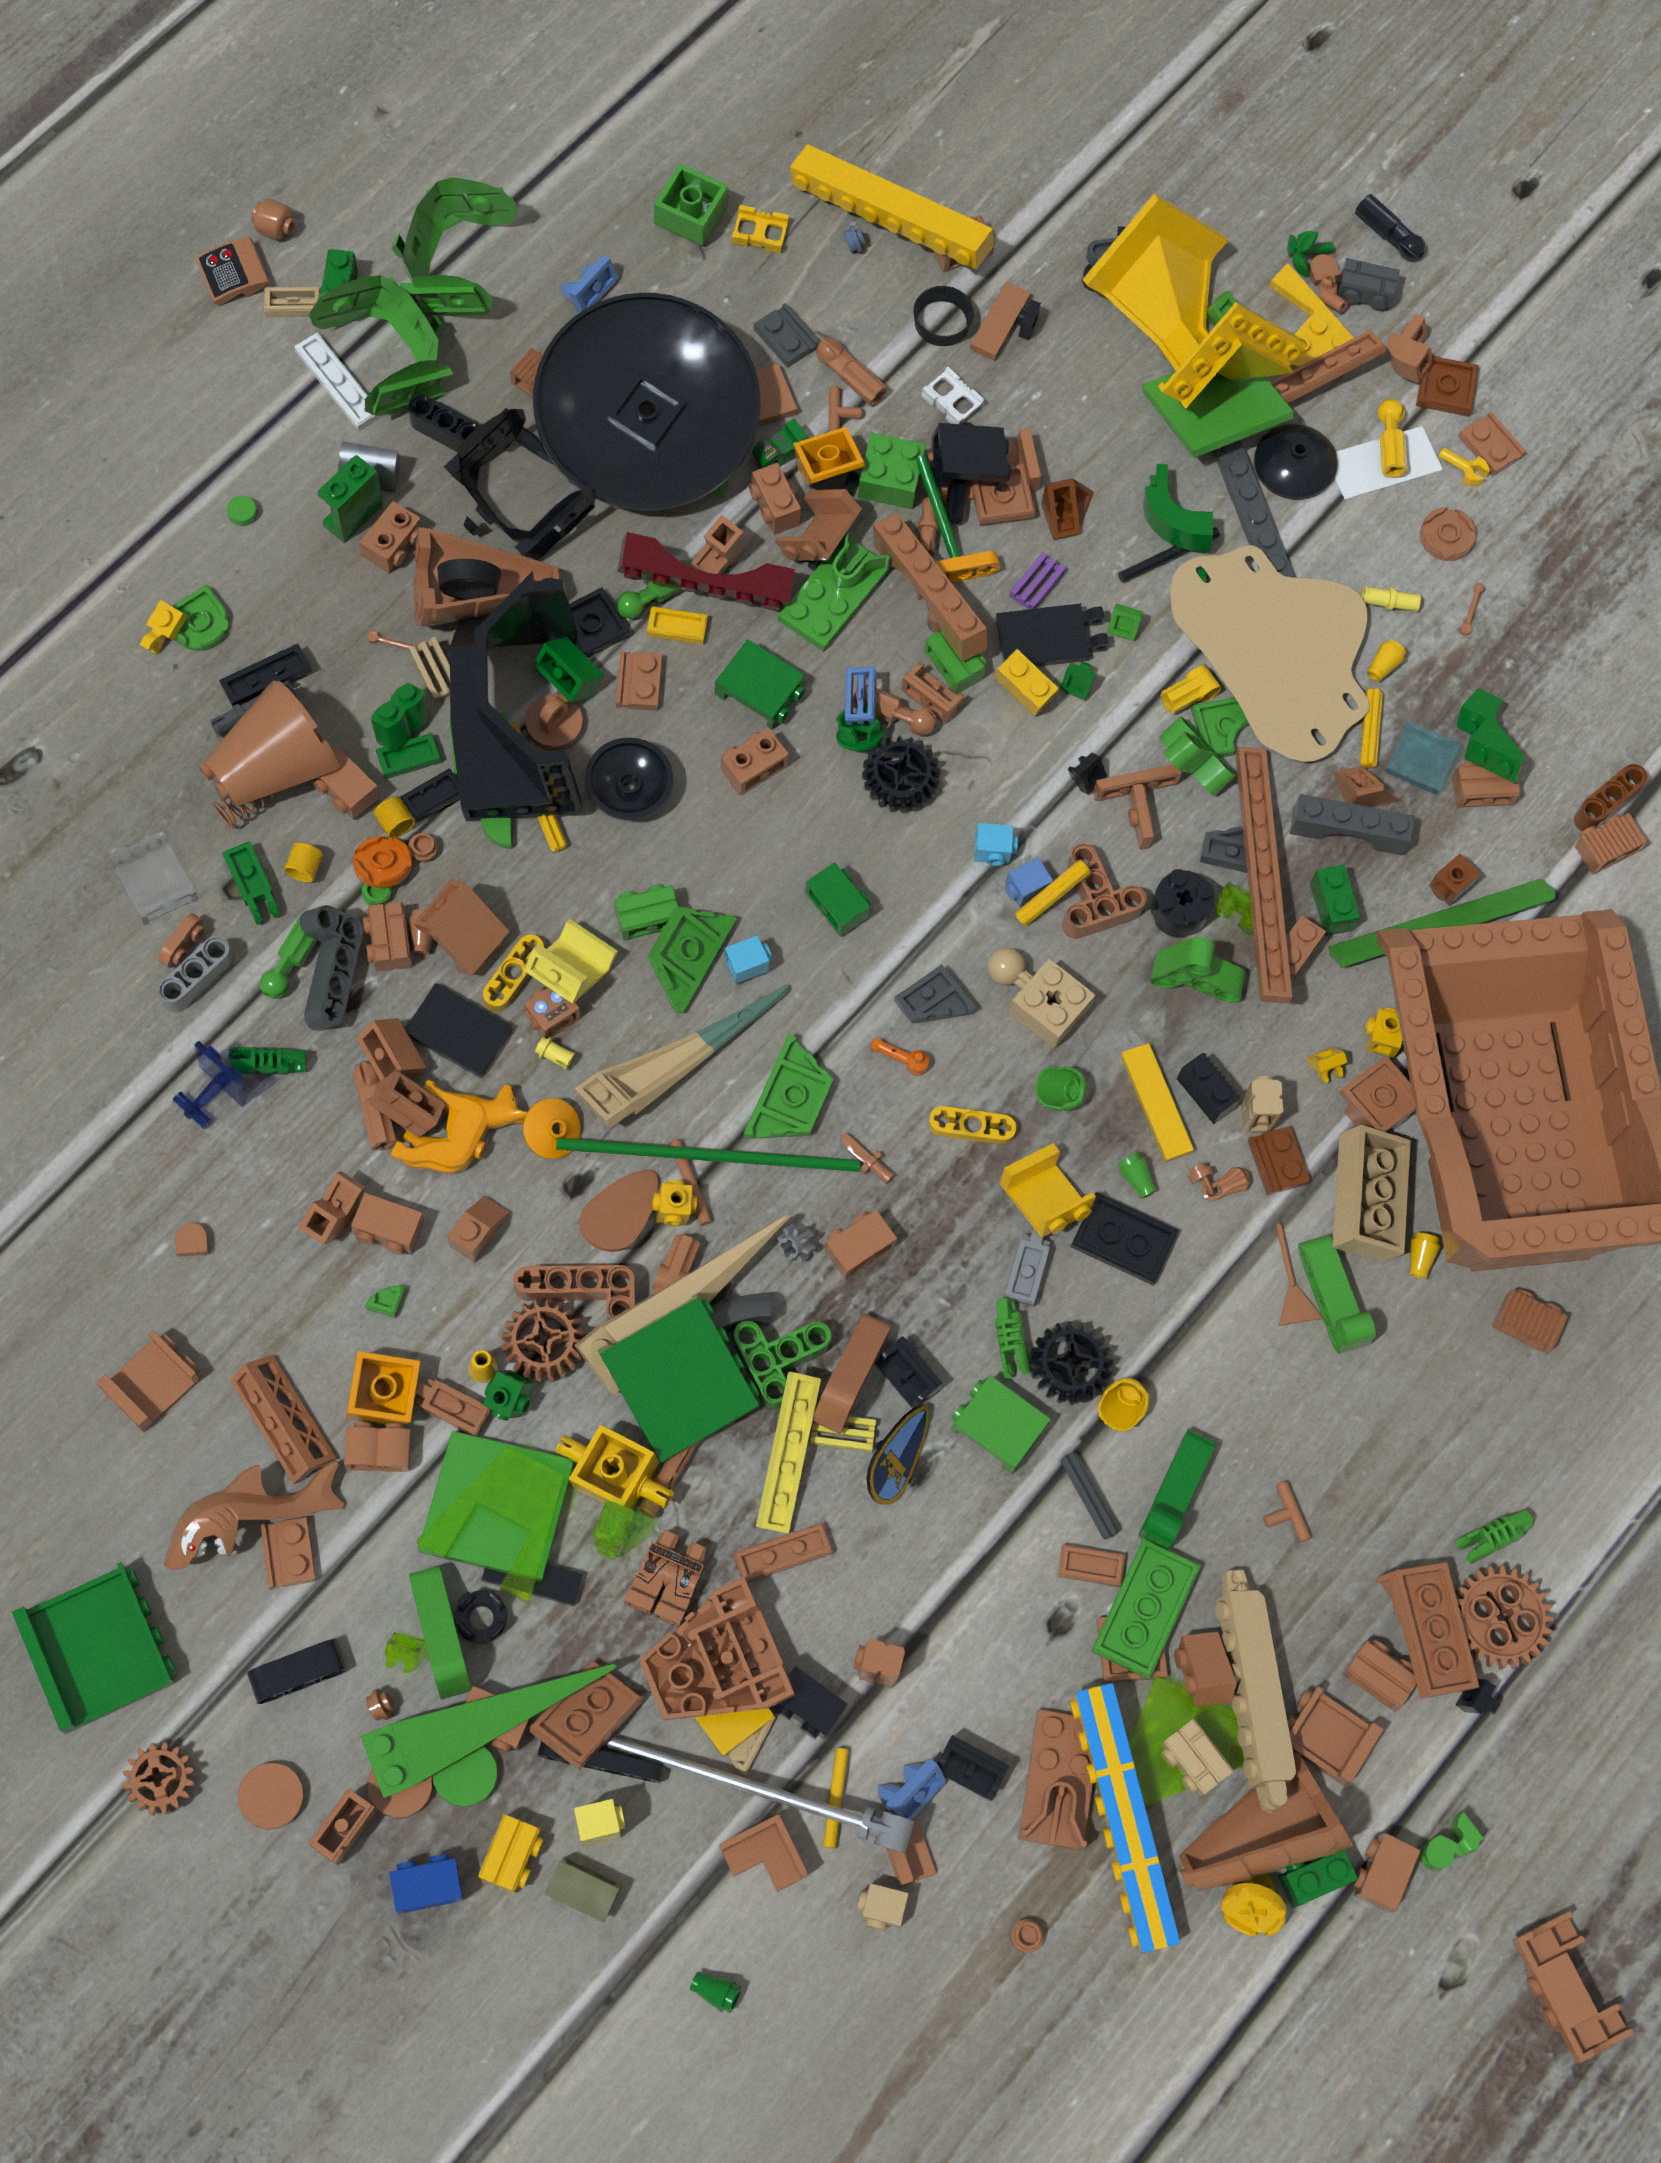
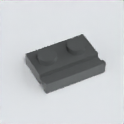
[754,303,819,368]

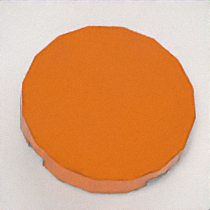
[353,836,412,888]

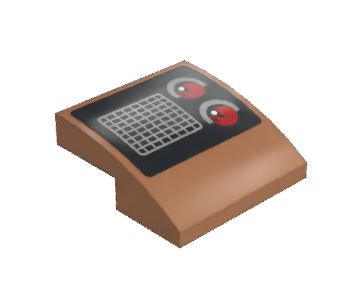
[195,237,271,306]

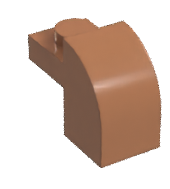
[1388,314,1433,384]
[689,515,746,574]
[299,1171,366,1245]

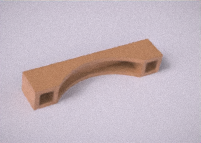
[873,513,987,662]

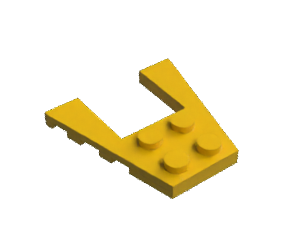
[1269,263,1354,370]

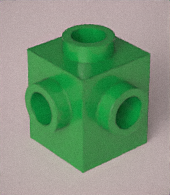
[483,1370,536,1421]

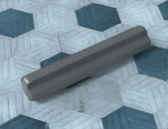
[1061,1452,1119,1540]

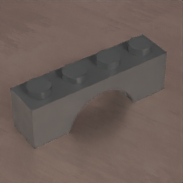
[1290,794,1414,855]

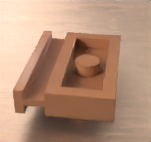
[1458,412,1526,477]
[616,651,662,711]
[260,1517,316,1590]

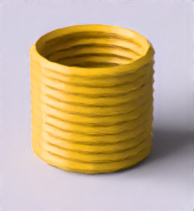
[373,796,415,838]
[284,842,324,882]

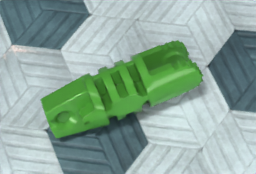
[995,1298,1031,1379]
[1455,1510,1534,1564]

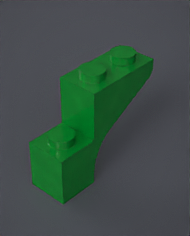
[1457,688,1525,784]

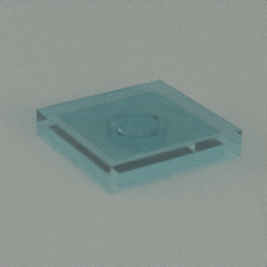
[1385,721,1461,795]

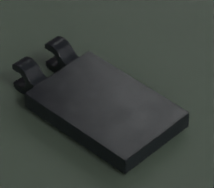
[996,603,1109,667]

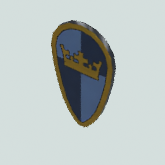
[866,1405,929,1505]

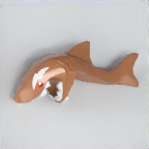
[164,1461,344,1570]

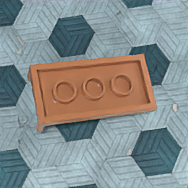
[1377,1562,1479,1699]
[1018,1709,1093,1851]

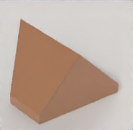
[1335,766,1402,807]

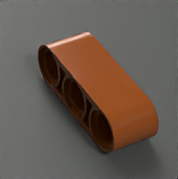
[1574,764,1648,831]

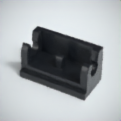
[875,1336,943,1408]
[937,1735,1009,1801]

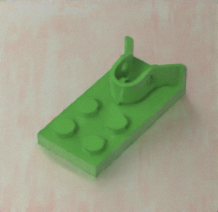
[778,529,892,652]

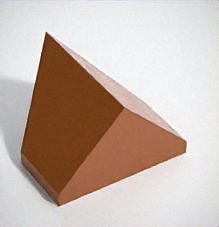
[1041,478,1094,539]

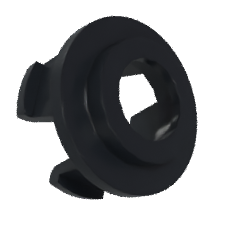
[454,1590,508,1644]

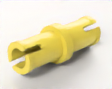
[1361,586,1421,612]

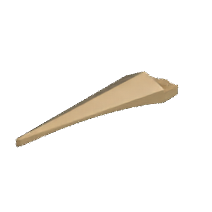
[574,1215,790,1395]

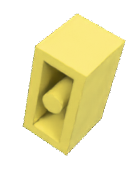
[574,1799,625,1847]

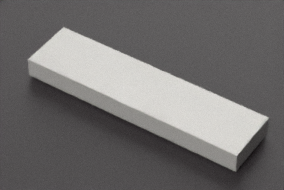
[294,332,382,431]

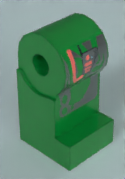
[752,418,808,468]

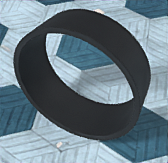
[913,286,974,346]
[437,559,501,600]

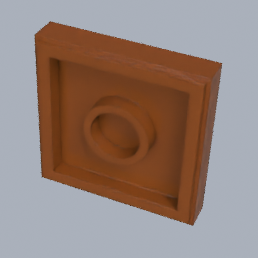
[1415,356,1479,417]

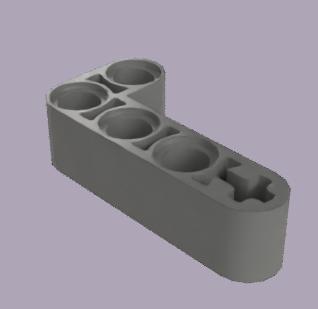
[300,905,363,1031]

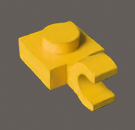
[140,600,188,654]

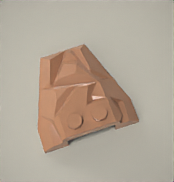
[639,1577,795,1721]

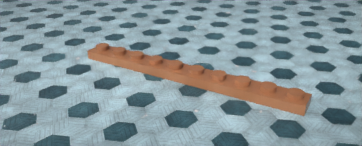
[1235,746,1293,1003]

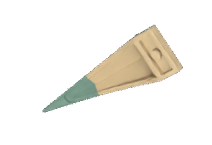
[574,985,791,1128]

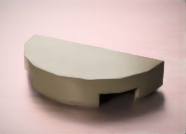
[729,1719,775,1777]

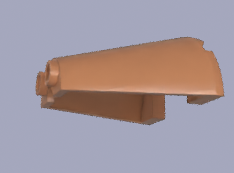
[198,680,340,807]

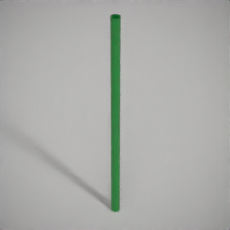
[556,1138,860,1172]

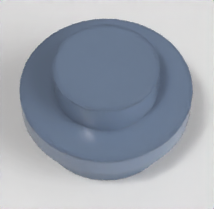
[843,225,865,253]

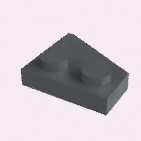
[1200,826,1247,873]

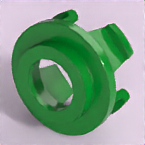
[836,706,884,752]

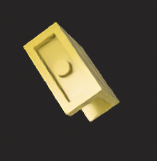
[524,919,618,1004]

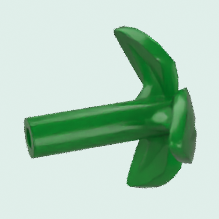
[1287,231,1334,277]

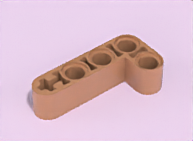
[513,1265,635,1320]
[812,1313,892,1434]

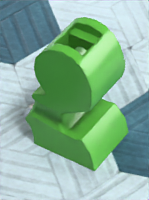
[1420,1812,1484,1871]

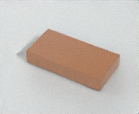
[1057,1544,1125,1587]

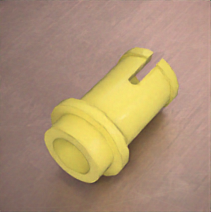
[535,1037,575,1070]

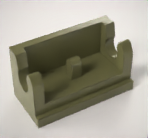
[545,1857,623,1922]

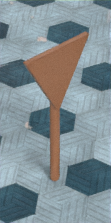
[1276,1223,1323,1326]

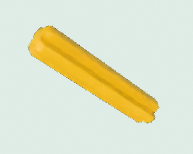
[1360,688,1383,768]
[1015,860,1091,926]

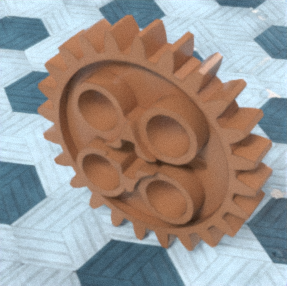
[1455,1565,1554,1670]

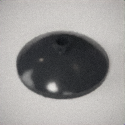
[1254,424,1338,500]
[585,738,673,820]

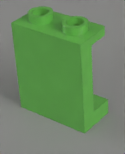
[951,1375,1051,1475]

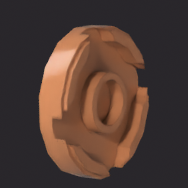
[1420,507,1477,561]
[238,1762,304,1830]
[367,1769,433,1819]

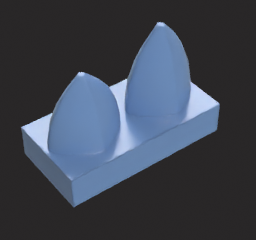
[561,255,619,313]
[878,1758,946,1820]

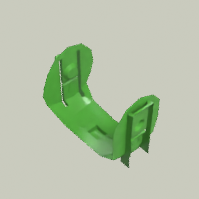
[391,177,518,317]
[309,275,454,416]

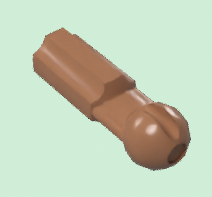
[816,338,888,406]
[853,684,937,736]
[353,1061,398,1151]

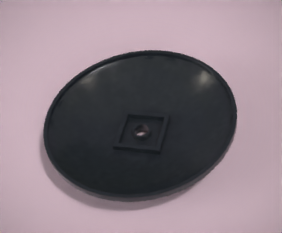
[533,293,760,511]

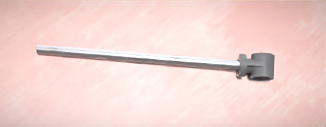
[602,1736,915,1854]

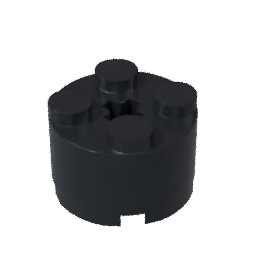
[1150,869,1214,938]

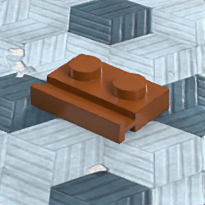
[1248,1126,1310,1196]

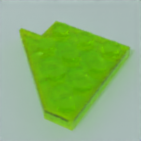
[1129,1677,1244,1807]

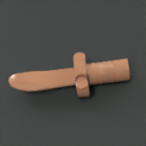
[842,1133,894,1184]

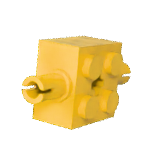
[555,1425,674,1517]

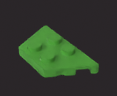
[647,907,737,1013]
[743,1033,834,1139]

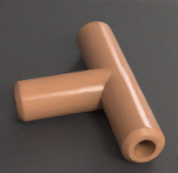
[828,386,862,432]
[1263,1481,1311,1542]

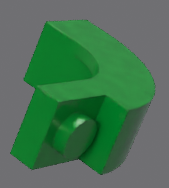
[1143,464,1213,552]

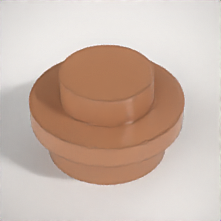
[408,833,438,862]
[366,1688,394,1721]
[1011,1919,1044,1953]

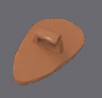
[579,1170,658,1252]

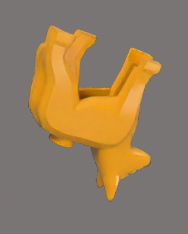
[390,1079,527,1174]

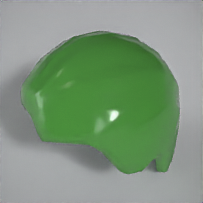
[1035,1066,1087,1111]

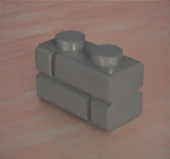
[1337,258,1400,310]

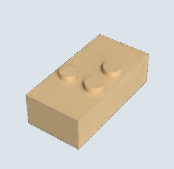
[1332,1125,1411,1262]

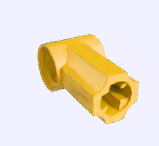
[1160,664,1222,715]

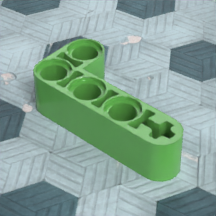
[1298,1235,1376,1354]
[409,1565,472,1700]

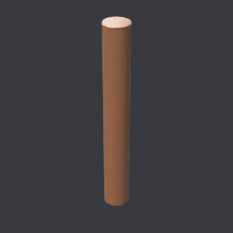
[669,1139,712,1226]

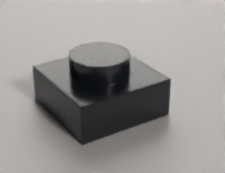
[1017,300,1041,340]

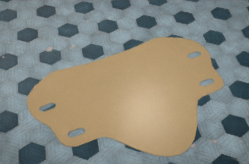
[1170,545,1370,762]

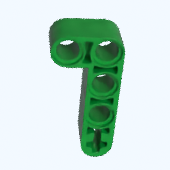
[1138,1429,1216,1550]

